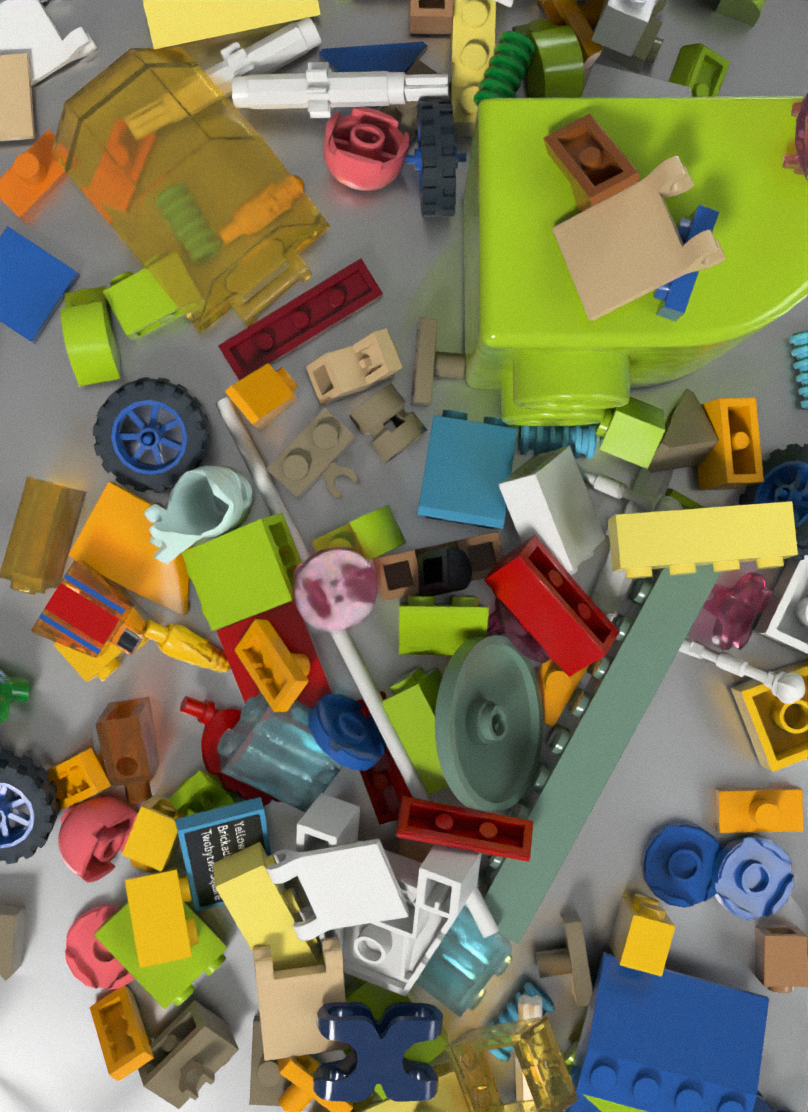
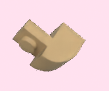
[306,328,403,406]

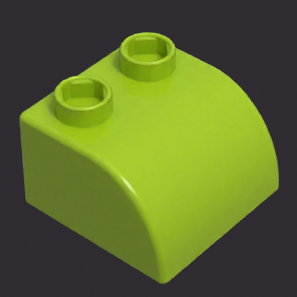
[464,96,808,426]

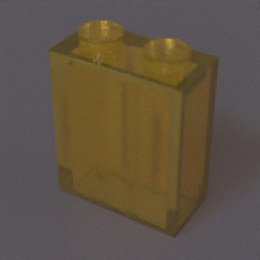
[0,476,87,595]

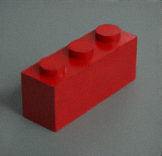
[484,535,620,677]

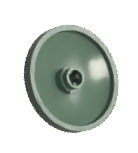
[435,635,544,812]

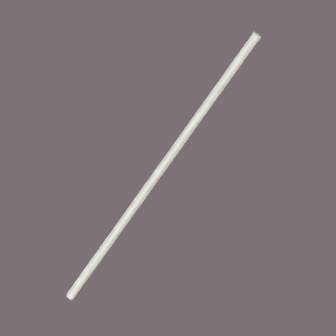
[216,397,499,938]

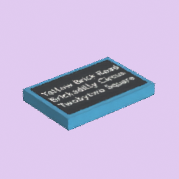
[175,797,272,912]

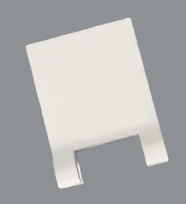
[0,0,97,87]
[266,839,410,941]

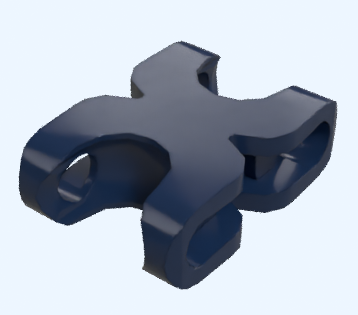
[313,1002,443,1102]

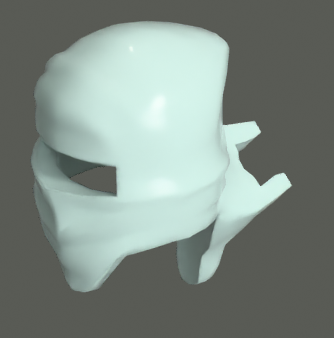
[144,465,253,564]

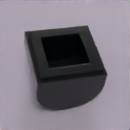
[418,546,472,596]

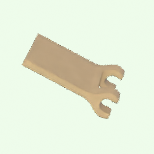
[0,53,35,141]
[552,155,726,321]
[253,936,350,1061]

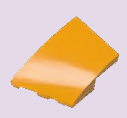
[68,482,193,615]

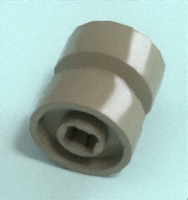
[349,383,428,464]

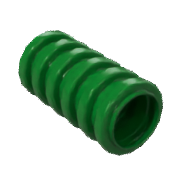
[473,31,536,106]

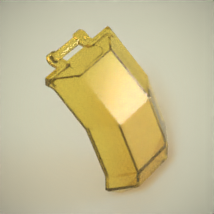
[51,47,330,334]

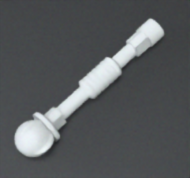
[577,465,683,512]
[679,636,805,704]

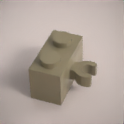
[266,407,358,500]
[138,1000,239,1109]

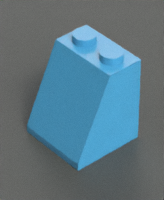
[417,410,517,530]

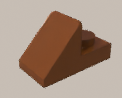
[543,113,640,213]

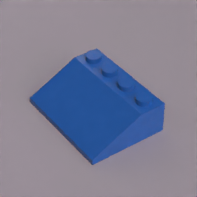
[570,952,769,1112]

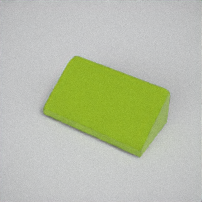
[668,43,730,97]

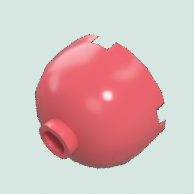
[323,107,409,191]
[58,795,138,883]

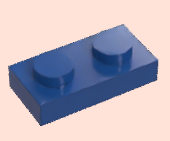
[653,205,719,321]

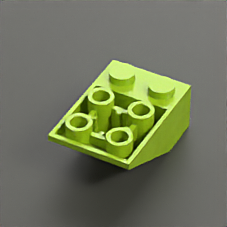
[399,595,489,655]

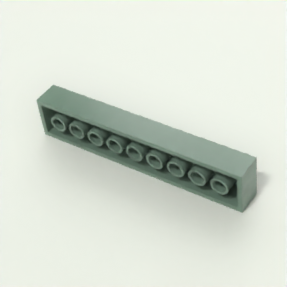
[472,564,721,944]

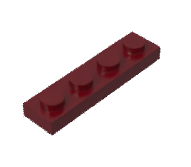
[218,258,383,381]

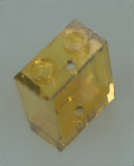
[445,1016,578,1112]

